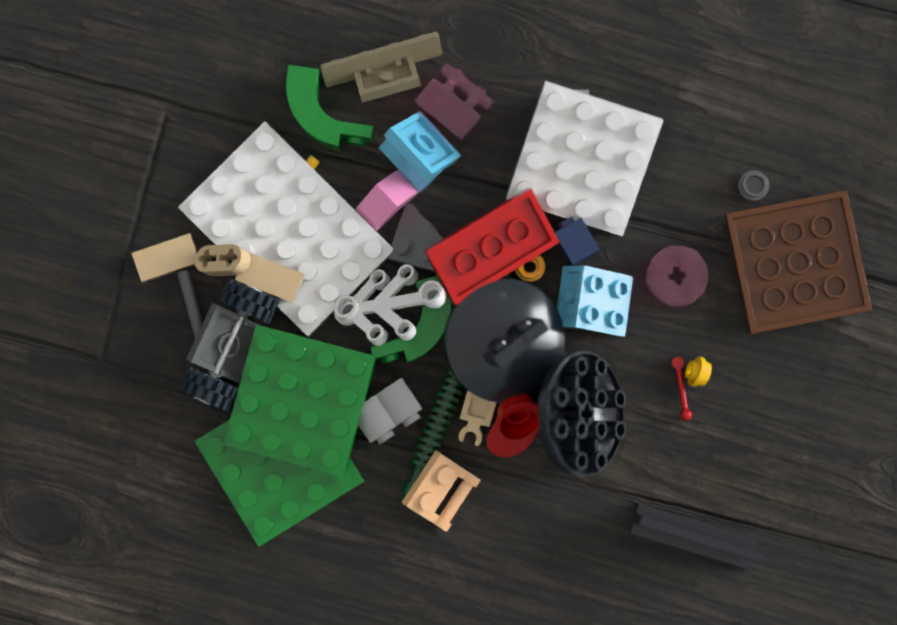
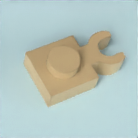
[459,391,497,446]

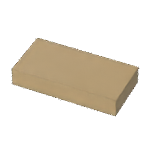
[132,233,197,283]
[235,252,305,303]

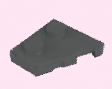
[387,203,445,272]

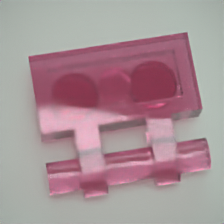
[414,63,494,141]

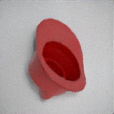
[486,393,540,457]

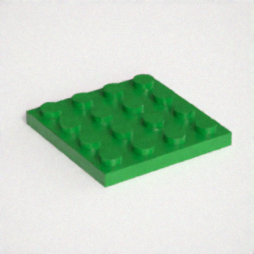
[223,324,377,477]
[194,419,365,547]

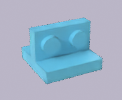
[379,111,461,193]

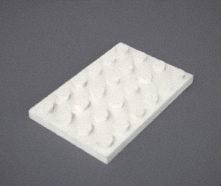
[178,122,393,337]

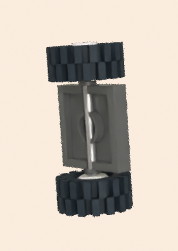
[178,278,279,411]

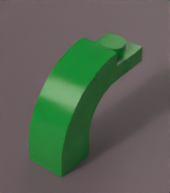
[286,65,374,151]
[370,275,451,364]

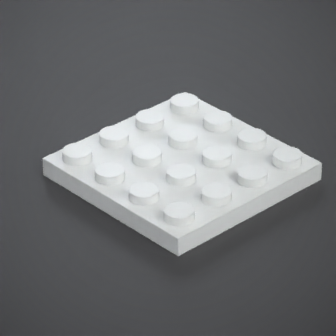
[506,81,663,236]

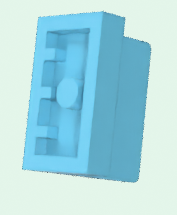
[557,266,633,337]

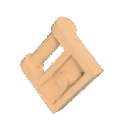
[401,451,481,532]

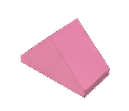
[355,170,419,232]

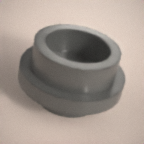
[738,170,769,201]

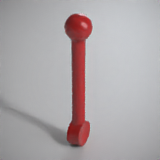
[671,357,692,421]

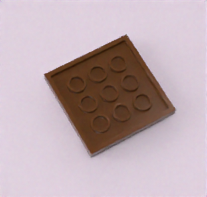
[725,190,872,335]

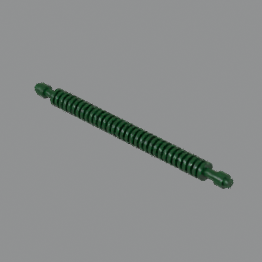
[401,274,509,499]

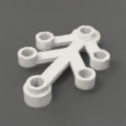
[334,264,446,346]

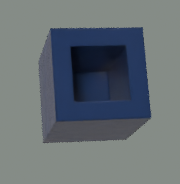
[555,217,600,266]

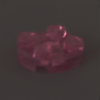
[646,245,708,307]

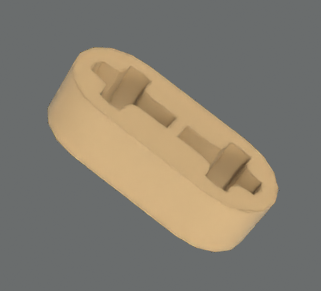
[195,244,250,276]

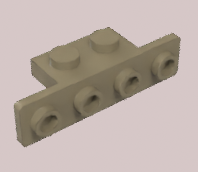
[320,32,442,103]

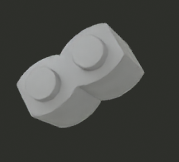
[359,378,423,445]

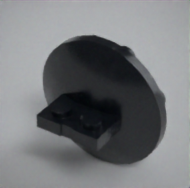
[444,279,565,403]
[535,351,626,477]

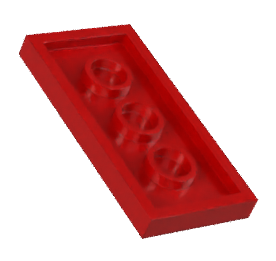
[423,188,560,305]

